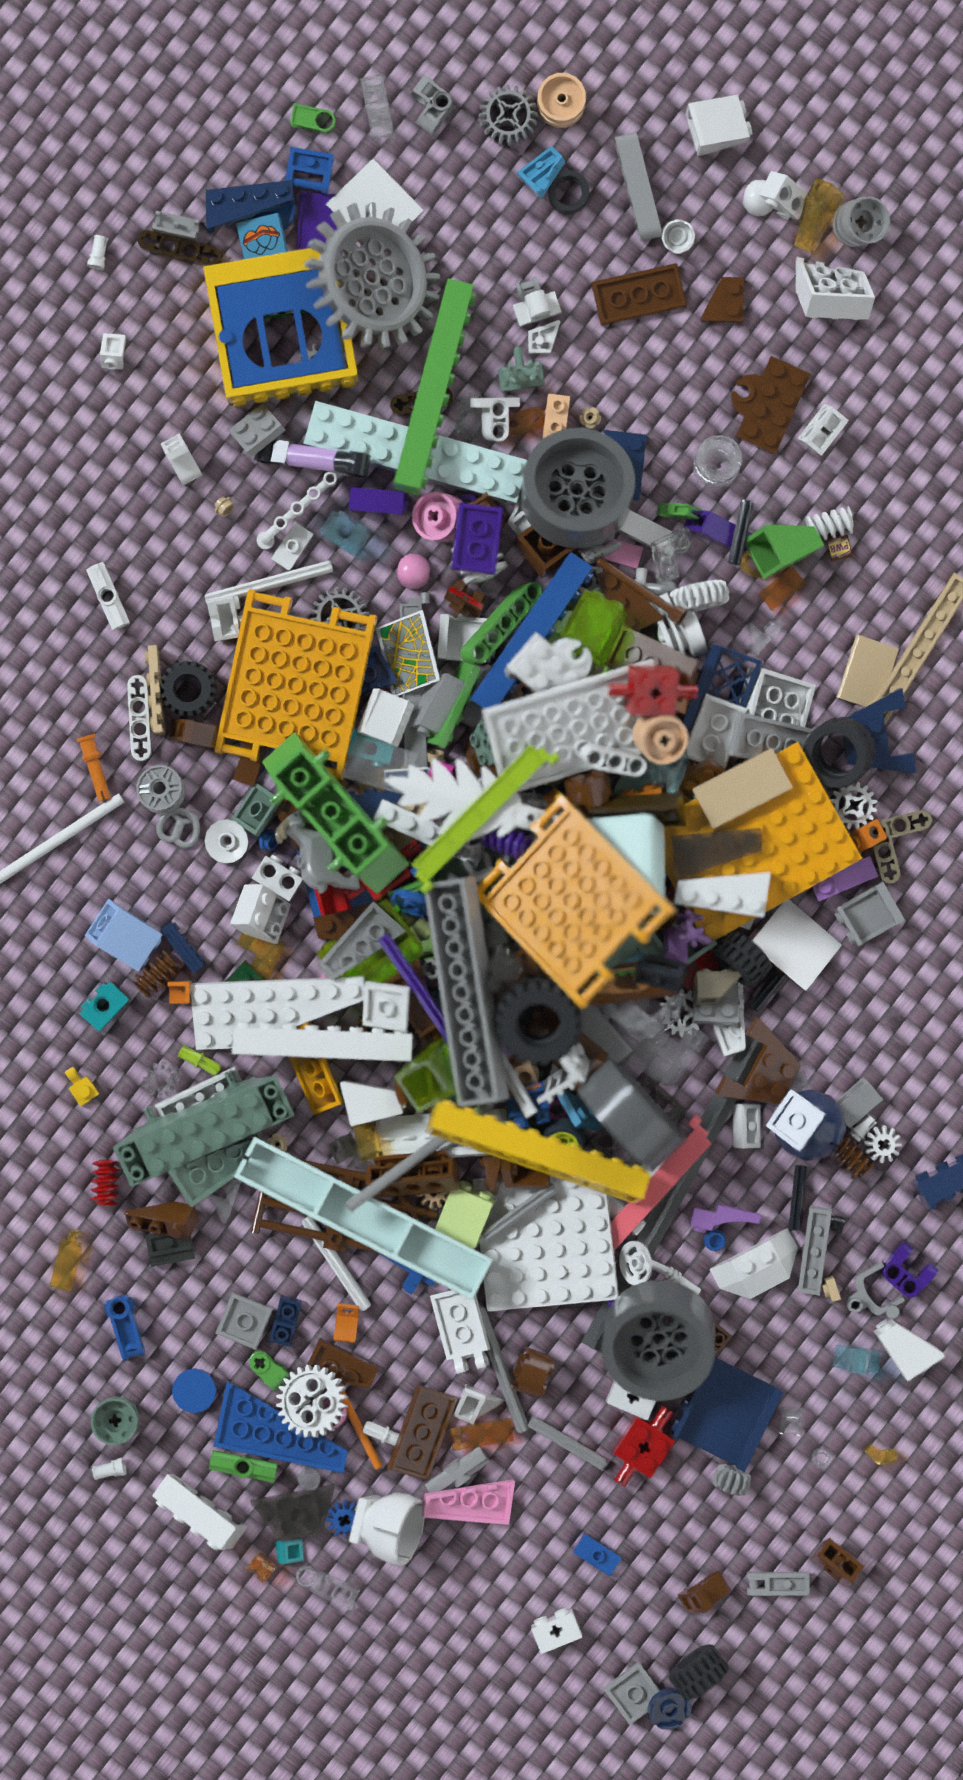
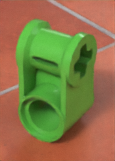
[250,1351,290,1392]

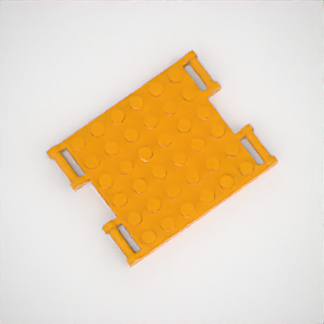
[215,589,377,781]
[477,793,676,1009]

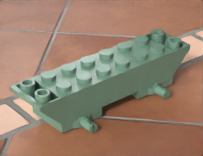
[113,1070,295,1187]

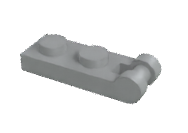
[747,1571,810,1596]

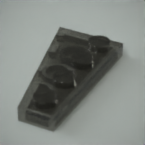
[671,828,762,880]

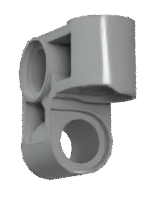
[410,75,452,135]

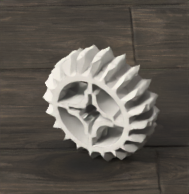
[670,580,729,612]

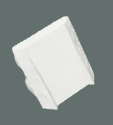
[357,689,414,748]

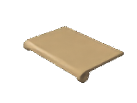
[836,635,899,707]

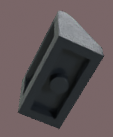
[635,953,689,993]

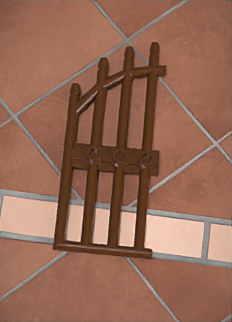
[251,1158,438,1253]

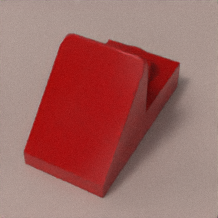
[682,948,720,990]

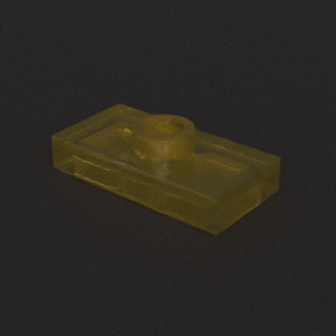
[353,1121,383,1162]

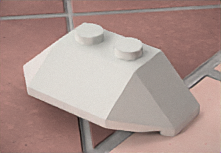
[710,1228,798,1299]

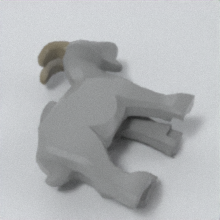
[275,810,360,893]

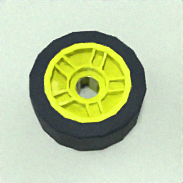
[543,1118,585,1151]

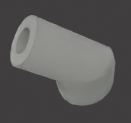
[644,581,677,597]

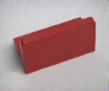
[314,867,352,916]

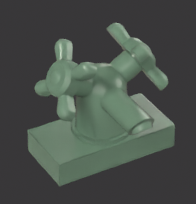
[498,346,545,393]

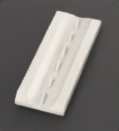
[376,1109,507,1158]

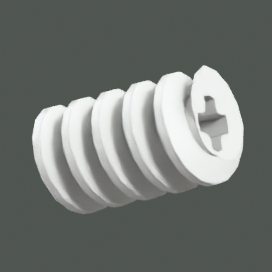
[805,506,854,540]

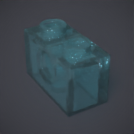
[318,510,371,558]

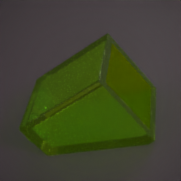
[560,589,627,667]
[394,1037,456,1113]

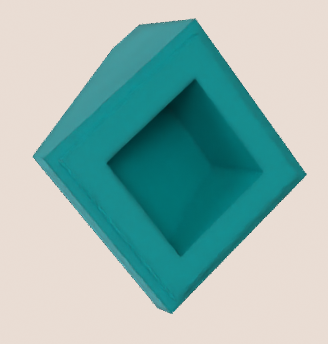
[275,1538,304,1565]

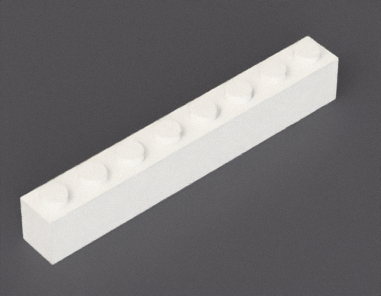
[232,1023,412,1061]

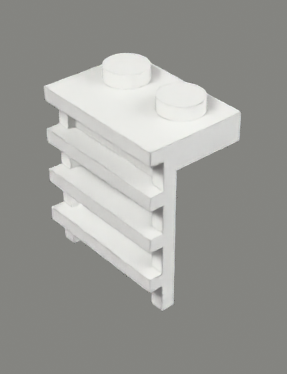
[537,1043,590,1104]

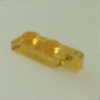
[49,1229,82,1292]

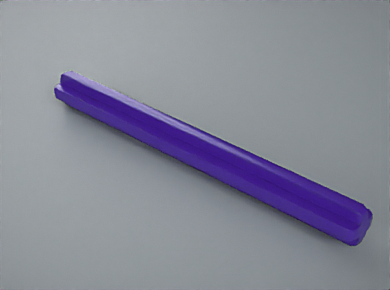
[378,934,448,1043]

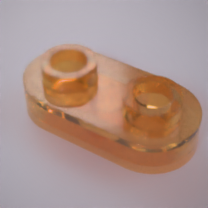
[508,407,545,437]

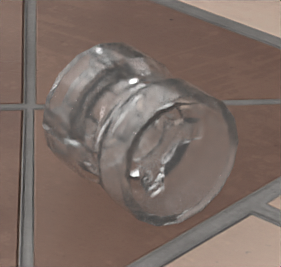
[298,1466,321,1490]

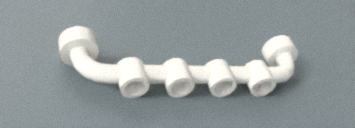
[257,472,351,550]

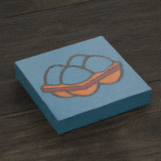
[236,213,288,259]

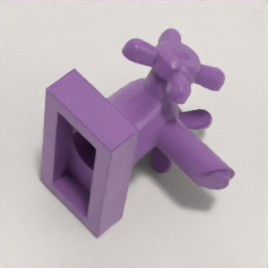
[663,909,712,963]

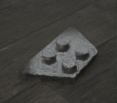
[250,1484,335,1541]

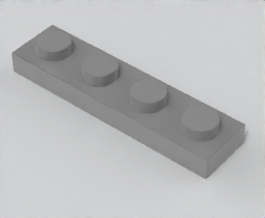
[798,1205,832,1296]

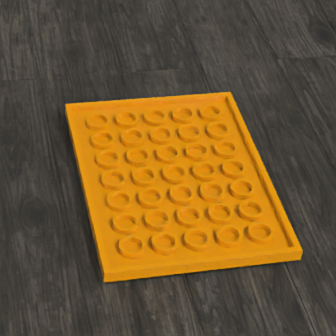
[664,742,862,945]

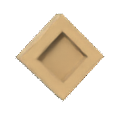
[822,1276,841,1302]

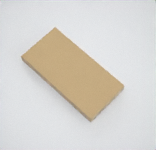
[692,748,793,829]

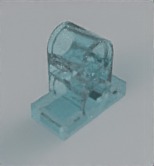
[640,749,688,793]
[833,1344,881,1375]

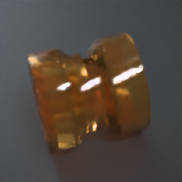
[246,1552,277,1583]

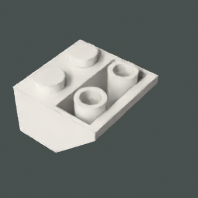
[230,884,291,944]

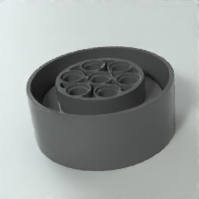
[521,428,635,548]
[577,1058,687,1171]
[602,1280,716,1401]

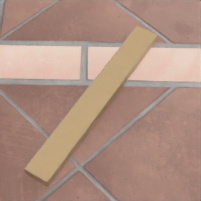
[873,573,963,724]

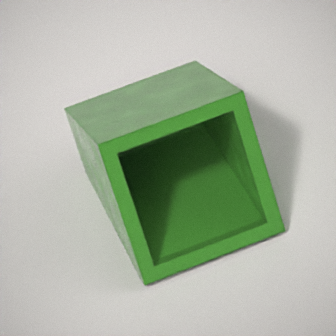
[745,525,824,579]

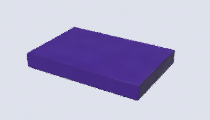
[451,503,503,575]

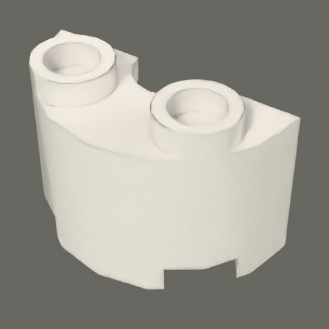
[207,596,242,641]

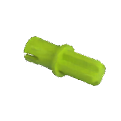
[178,1045,221,1076]

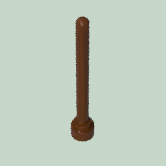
[596,558,687,625]

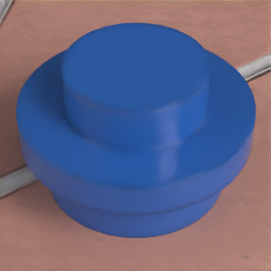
[259,829,278,851]
[704,1229,726,1251]

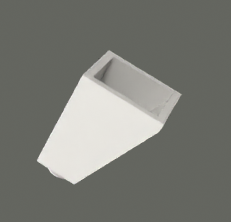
[686,95,752,156]
[340,1080,407,1126]
[873,1319,945,1381]

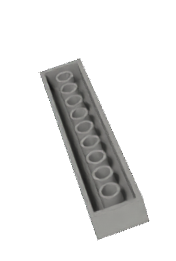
[425,877,509,1106]

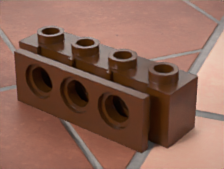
[366,1150,459,1198]

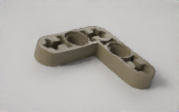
[869,810,932,884]

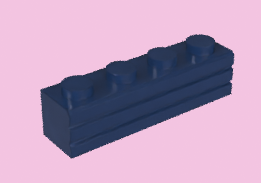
[160,922,205,974]

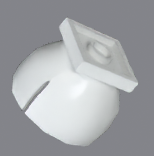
[349,1493,425,1567]

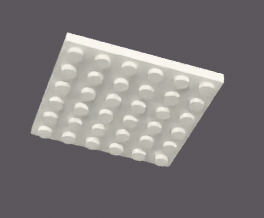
[473,1176,619,1311]

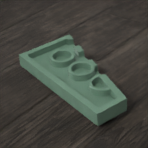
[167,1138,253,1207]

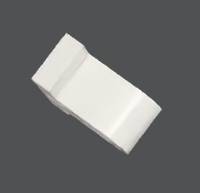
[513,290,561,327]
[470,397,520,442]
[161,433,202,486]

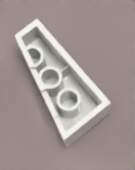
[674,872,771,917]

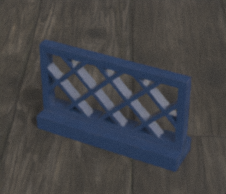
[681,641,763,729]

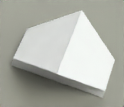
[453,1384,505,1424]

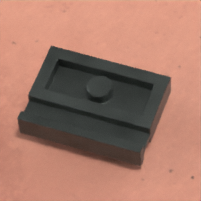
[145,1233,195,1267]

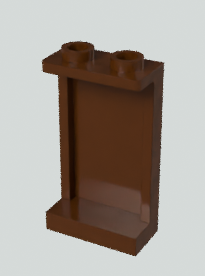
[522,1005,609,1093]

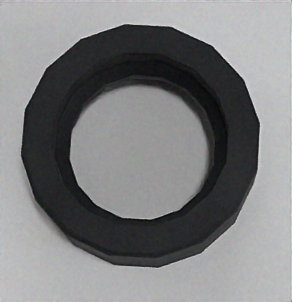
[548,170,590,215]

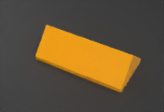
[288,1021,345,1115]

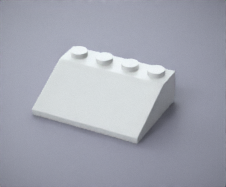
[739,667,816,727]

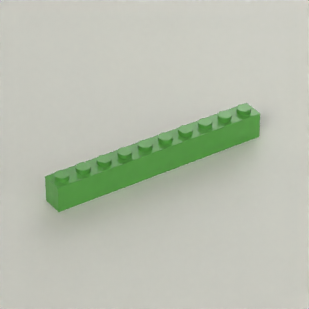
[393,278,476,496]

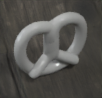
[156,808,200,848]

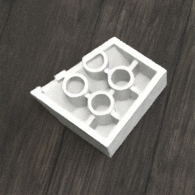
[796,257,875,320]

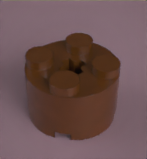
[564,768,613,809]
[510,1347,555,1398]

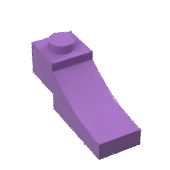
[811,856,878,901]
[689,1203,761,1233]

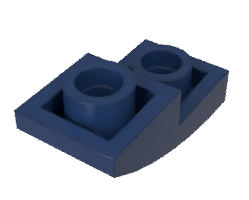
[269,1295,302,1347]

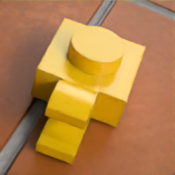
[65,1067,100,1106]

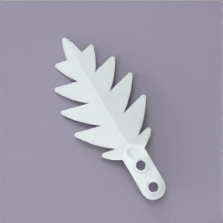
[385,759,558,841]

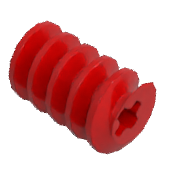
[90,1159,120,1206]

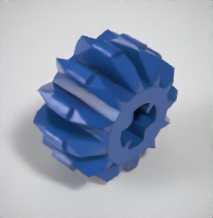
[326,1499,356,1538]

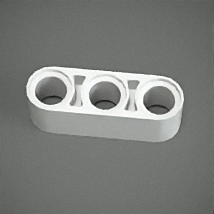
[580,743,647,776]

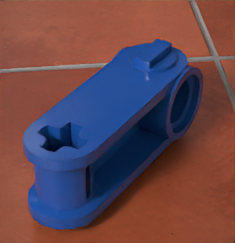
[104,1294,146,1362]

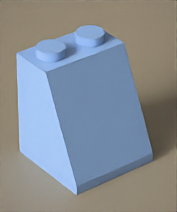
[85,899,162,971]

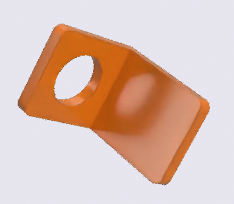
[848,819,887,852]
[333,1303,359,1343]

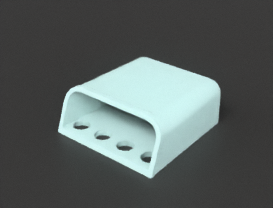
[587,814,664,915]

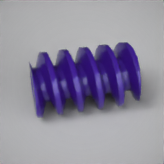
[482,825,533,861]

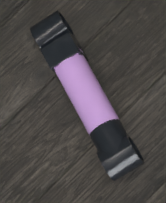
[254,440,371,478]

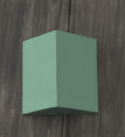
[232,782,283,838]

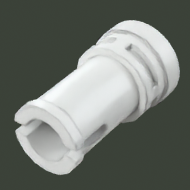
[87,235,108,270]
[92,1458,126,1480]

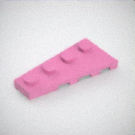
[422,1479,515,1525]

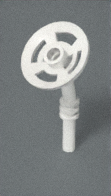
[619,1241,701,1294]

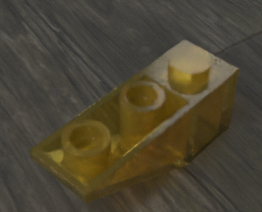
[794,178,844,253]

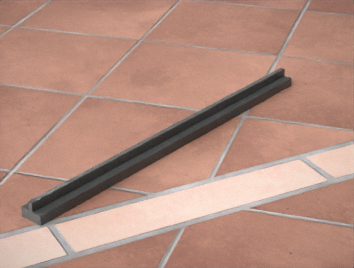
[581,1034,764,1353]

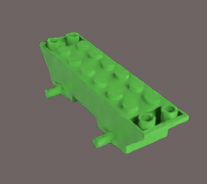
[262,732,410,894]

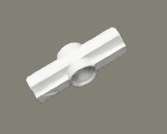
[86,562,130,631]

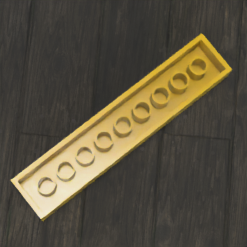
[425,1100,651,1204]

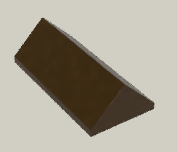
[588,792,686,827]

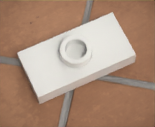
[271,522,314,571]

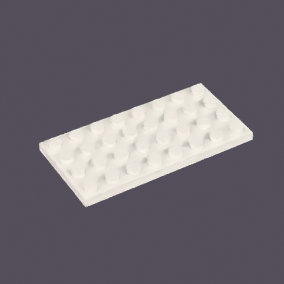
[482,659,655,792]

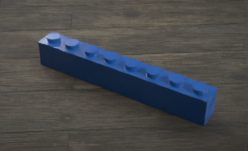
[471,552,594,709]

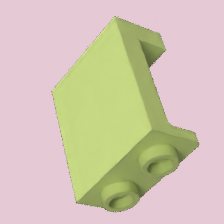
[435,1181,497,1250]

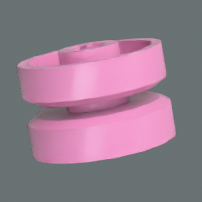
[412,492,464,543]

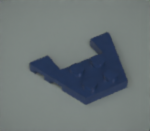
[842,688,917,773]

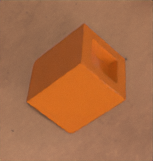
[168,981,192,1004]

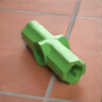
[209,1450,278,1483]

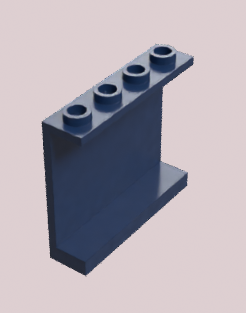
[670,1357,784,1472]

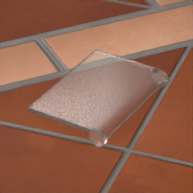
[341,735,419,795]

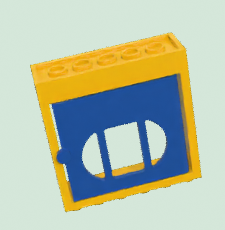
[203,248,359,407]

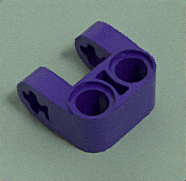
[881,1240,939,1297]

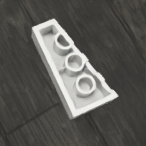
[152,1474,247,1550]

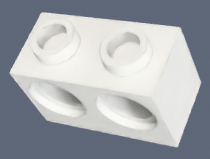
[759,171,811,220]
[797,404,849,456]
[252,855,303,902]

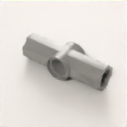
[425,1446,490,1493]

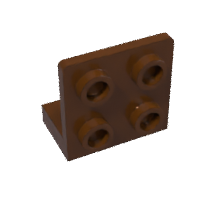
[501,1160,551,1188]

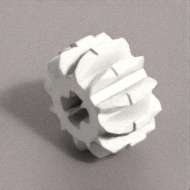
[864,1125,902,1163]

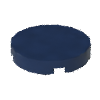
[647,1688,692,1730]

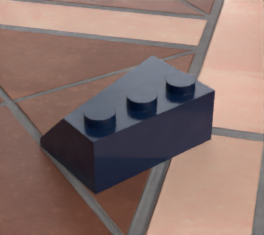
[911,1153,963,1210]

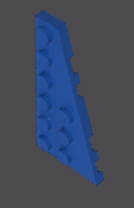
[214,1380,348,1473]

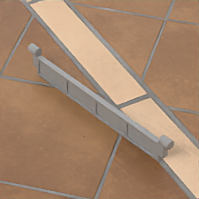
[399,592,430,770]

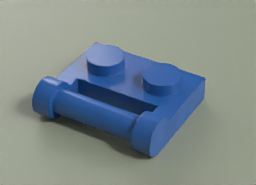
[285,147,334,195]

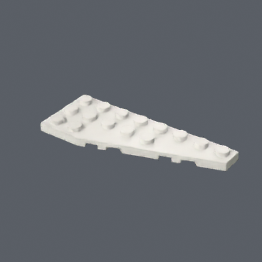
[190,976,365,1050]

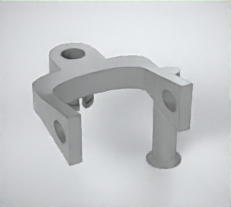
[846,1261,905,1319]

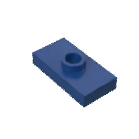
[573,1533,622,1576]

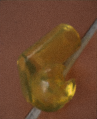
[863,1443,898,1465]

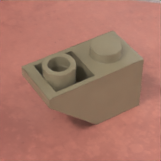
[693,969,741,1005]

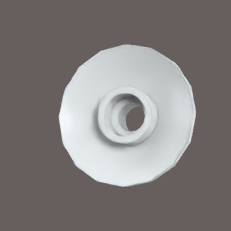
[205,819,249,863]

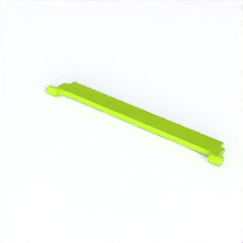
[412,744,561,894]

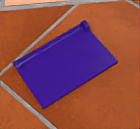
[297,191,342,255]

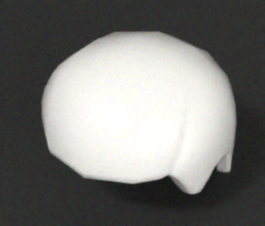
[743,180,773,216]
[662,219,696,254]

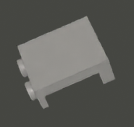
[834,882,905,947]

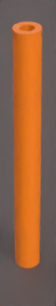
[341,1390,383,1470]

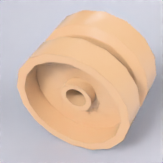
[537,73,586,128]
[632,715,688,764]

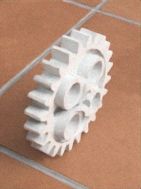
[276,1365,348,1438]

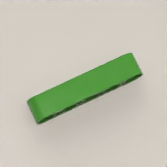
[460,582,543,664]

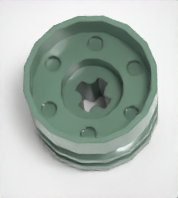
[91,1396,140,1445]

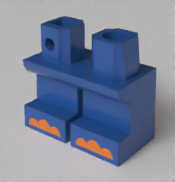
[505,1081,550,1130]

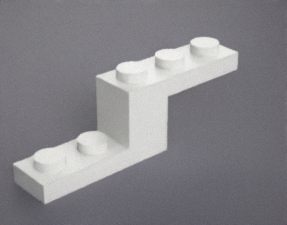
[373,799,485,867]

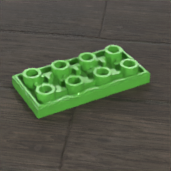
[426,661,481,748]

